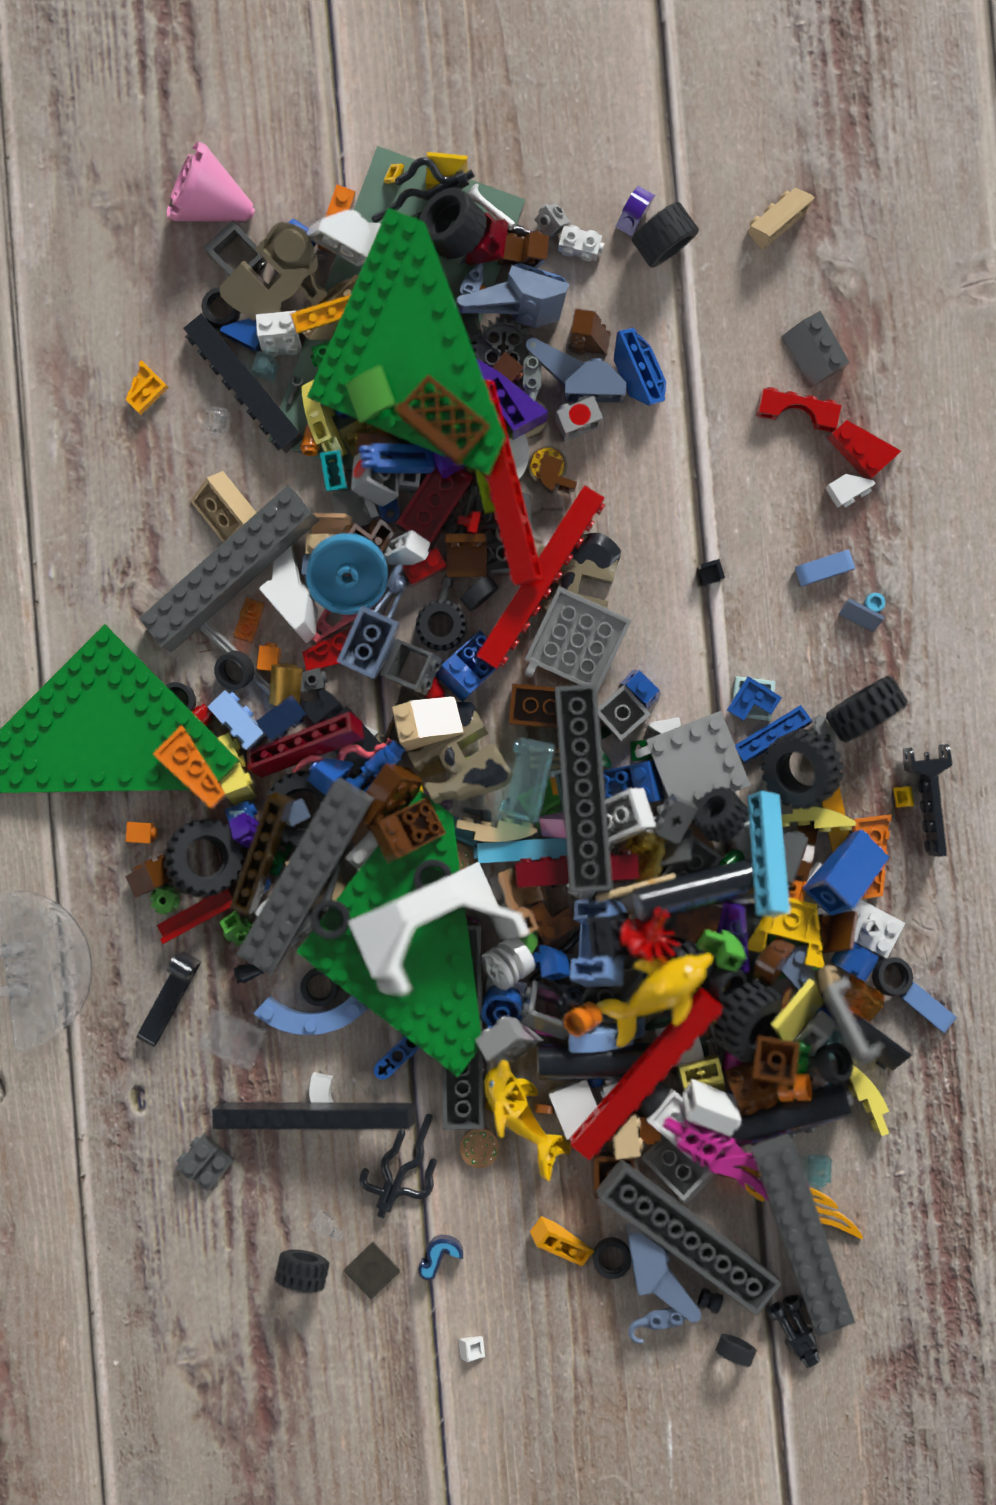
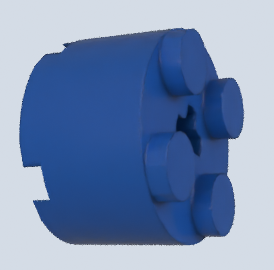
[830,943,879,982]
[481,985,522,1028]

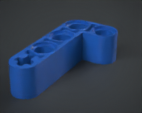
[374,1036,420,1080]

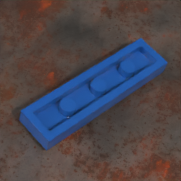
[735,705,812,764]

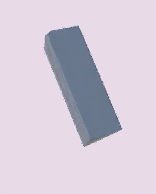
[839,599,885,632]

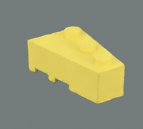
[217,733,257,805]

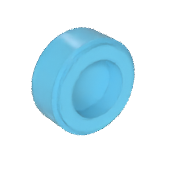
[864,593,885,613]

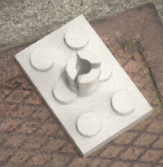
[844,900,905,958]
[646,1089,699,1160]

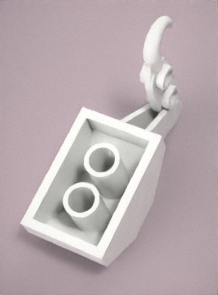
[307,210,381,266]
[259,545,319,643]

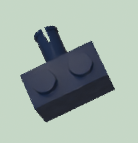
[256,695,306,741]

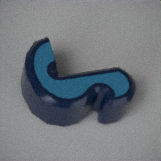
[418,1234,464,1281]

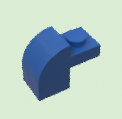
[532,945,570,980]

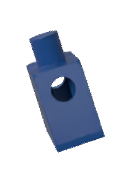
[620,669,661,709]

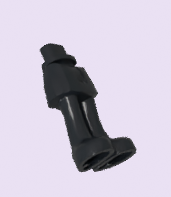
[766,1294,820,1368]

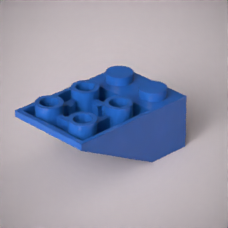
[436,630,496,702]
[603,760,665,803]

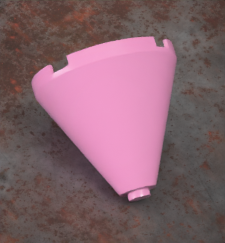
[166,141,255,222]

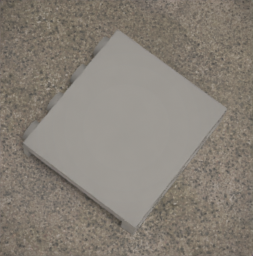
[822,977,882,1066]

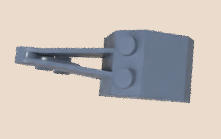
[456,256,569,328]
[337,565,409,679]
[625,1223,701,1344]

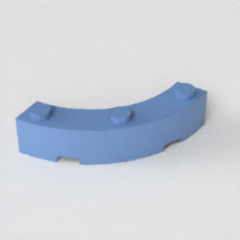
[253,996,368,1035]

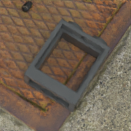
[204,220,267,276]
[380,639,443,695]
[519,981,569,1040]

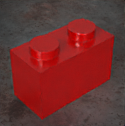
[402,548,447,587]

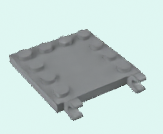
[524,586,632,692]
[635,711,750,814]

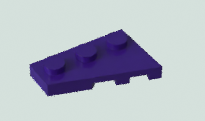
[713,901,750,972]

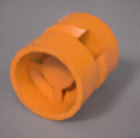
[564,1002,602,1037]
[777,1074,812,1102]

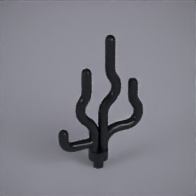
[371,157,475,223]
[359,1114,437,1218]

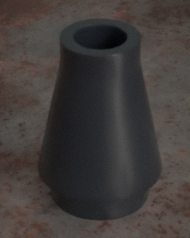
[233,964,264,984]

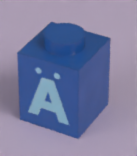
[224,801,258,821]

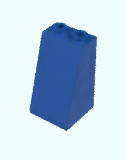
[803,829,889,916]

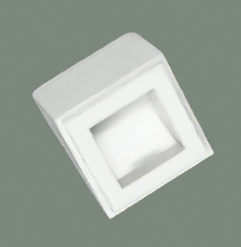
[459,1336,485,1362]

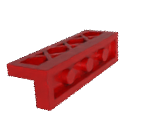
[157,889,233,944]

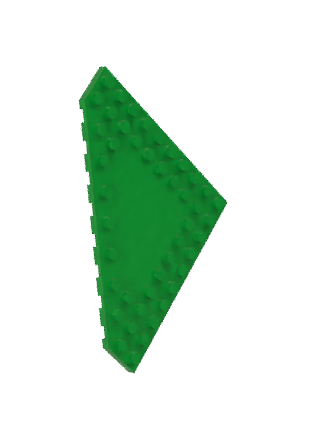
[307,208,506,476]
[0,624,240,794]
[296,791,481,1077]

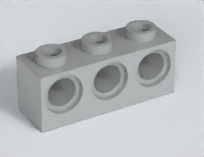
[792,1010,837,1057]

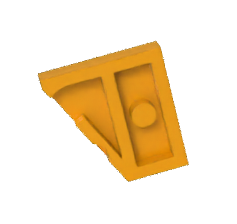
[125,360,169,415]

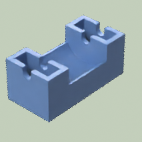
[570,898,627,988]

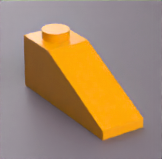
[530,1216,594,1267]

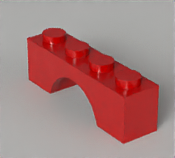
[756,387,842,433]

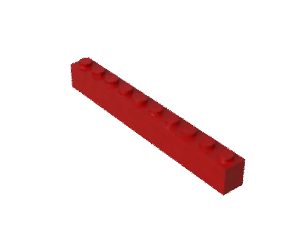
[484,379,543,585]
[476,485,606,670]
[570,988,722,1160]

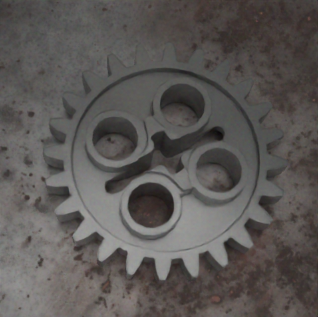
[471,317,532,372]

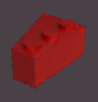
[827,420,901,479]

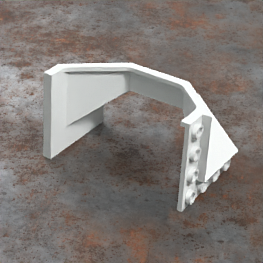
[348,862,529,994]

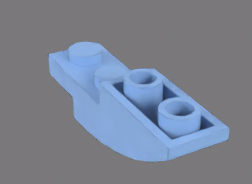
[569,1016,645,1053]

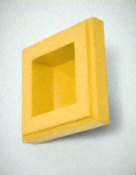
[383,164,404,183]
[893,786,914,808]

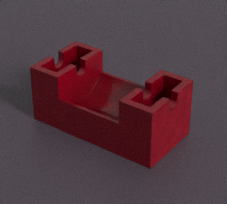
[396,467,474,550]

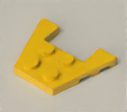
[748,897,824,969]

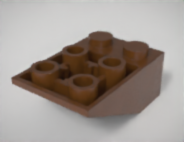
[369,797,446,863]

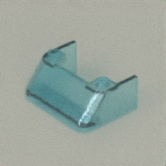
[499,737,554,824]

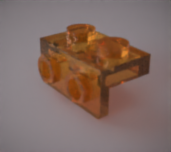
[843,975,885,1022]

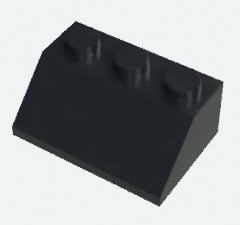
[852,1013,912,1071]

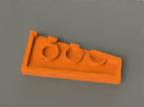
[153,725,226,809]
[852,814,892,899]

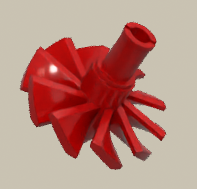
[620,908,679,964]

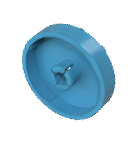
[306,533,388,615]

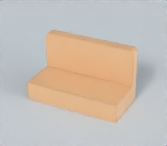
[311,513,353,535]

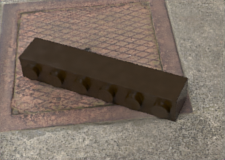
[230,792,294,915]

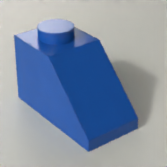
[220,318,261,353]
[307,758,354,795]

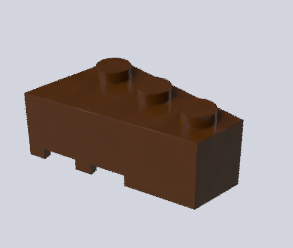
[568,308,611,355]

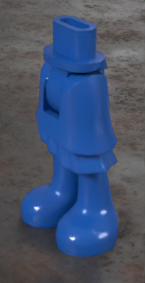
[343,741,405,792]

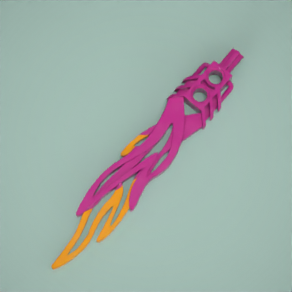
[662,1116,863,1239]

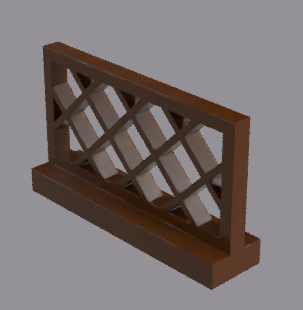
[394,375,491,467]

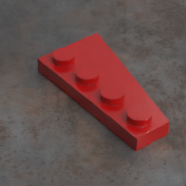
[302,627,352,671]

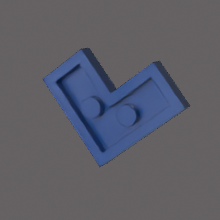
[726,676,782,721]

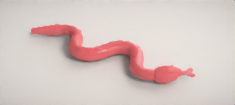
[292,739,392,773]

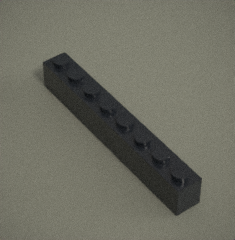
[183,313,303,453]

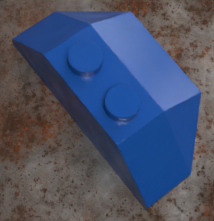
[613,328,666,406]

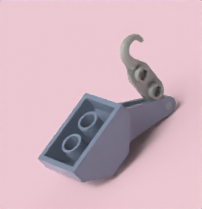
[523,338,626,403]

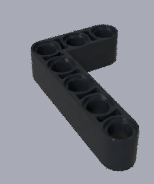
[136,951,201,1047]

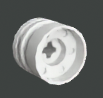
[481,937,535,990]

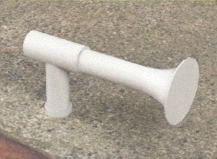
[467,184,516,230]

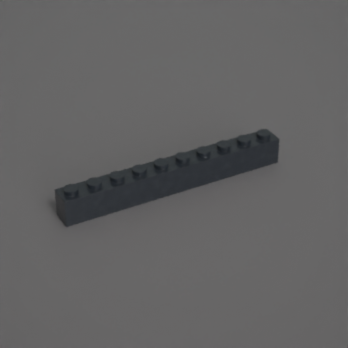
[212,1102,415,1130]

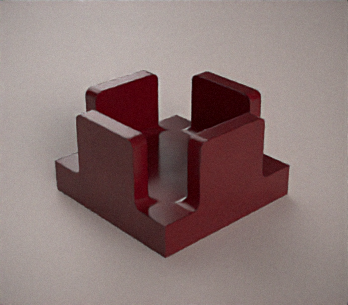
[465,212,509,266]

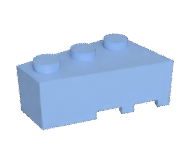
[208,690,267,750]

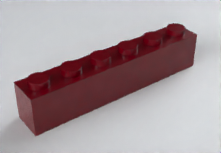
[247,712,364,778]
[516,851,639,888]

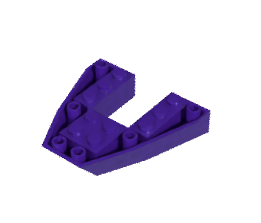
[433,358,548,479]

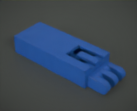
[359,444,435,473]

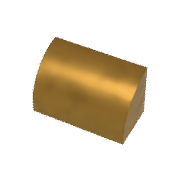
[269,662,302,706]

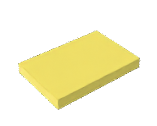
[772,979,824,1041]

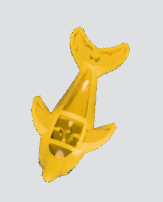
[596,954,713,1047]
[484,1059,571,1181]

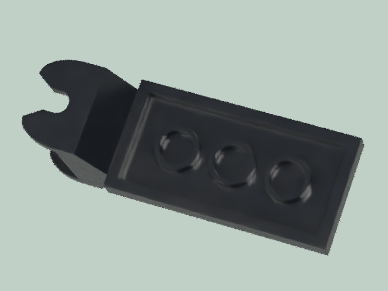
[303,689,400,786]
[903,744,953,857]

